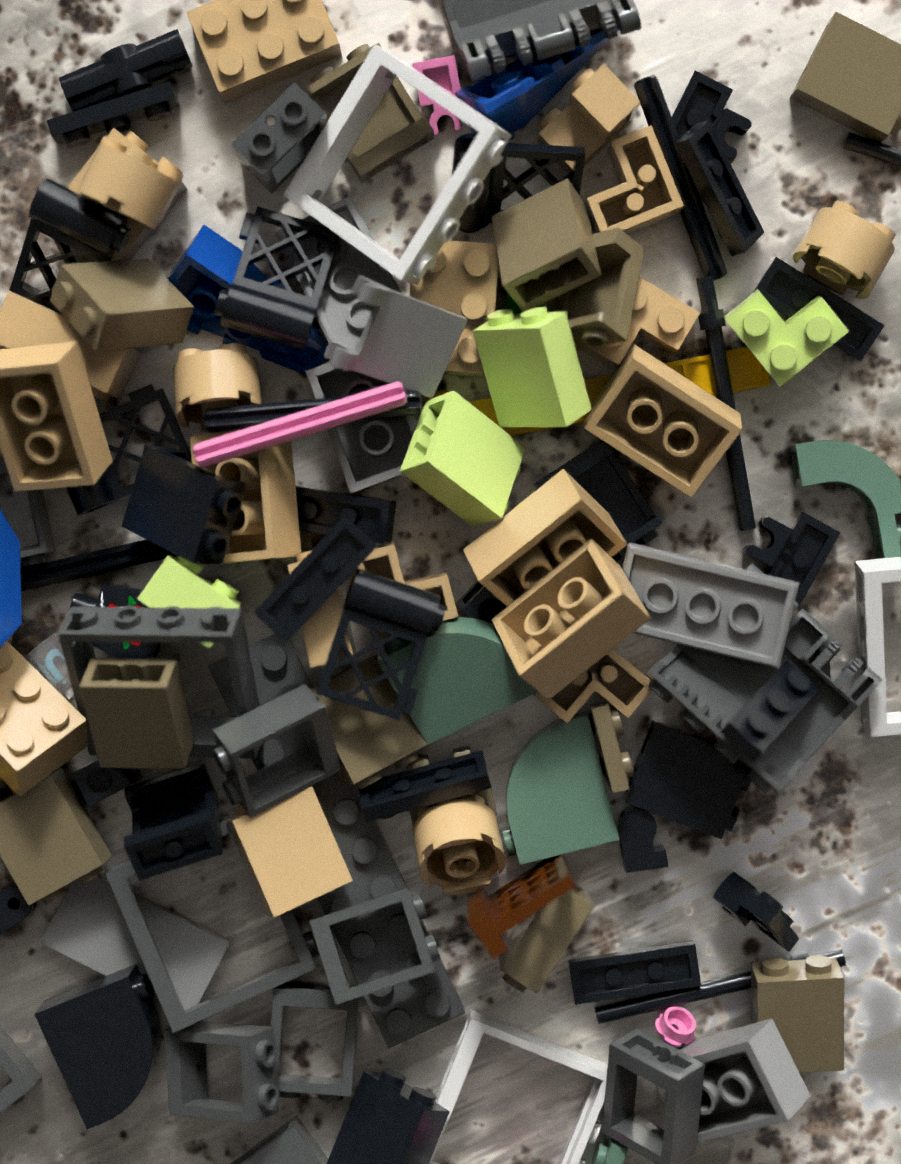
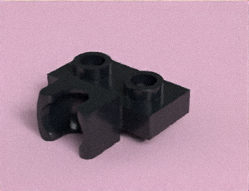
[672,70,752,164]
[742,512,841,607]
[713,872,799,952]

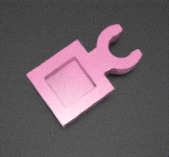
[412,55,462,135]

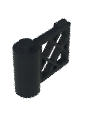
[452,133,585,233]
[9,179,131,315]
[214,206,339,350]
[65,384,192,516]
[315,568,446,721]

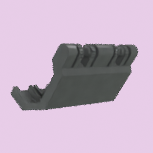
[441,0,641,81]
[647,563,883,794]

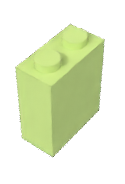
[472,307,592,427]
[400,390,526,527]

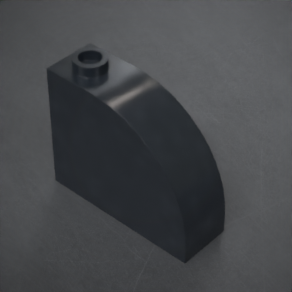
[34,964,161,1129]

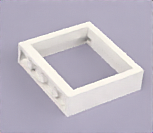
[283,44,512,285]
[855,557,901,737]
[429,1010,608,1164]

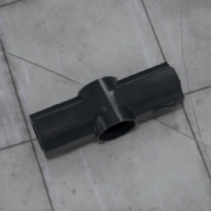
[59,29,193,112]

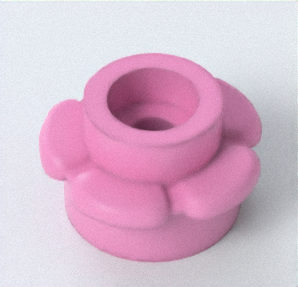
[655,1006,696,1047]

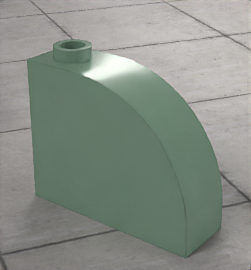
[377,617,538,745]
[502,712,619,865]

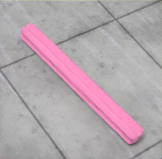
[193,382,407,468]

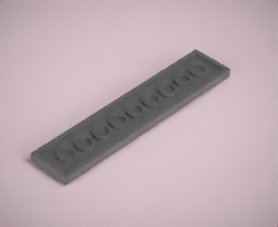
[208,634,465,1049]

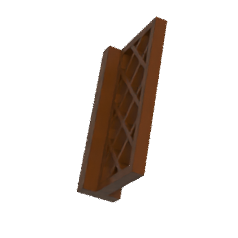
[467,854,576,960]

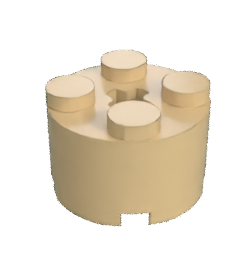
[77,136,183,231]
[793,201,896,299]
[173,343,262,432]
[413,795,505,895]

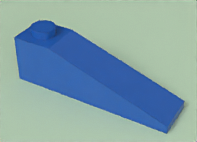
[455,25,619,142]
[167,225,329,375]

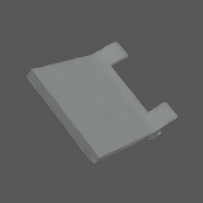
[324,275,468,398]

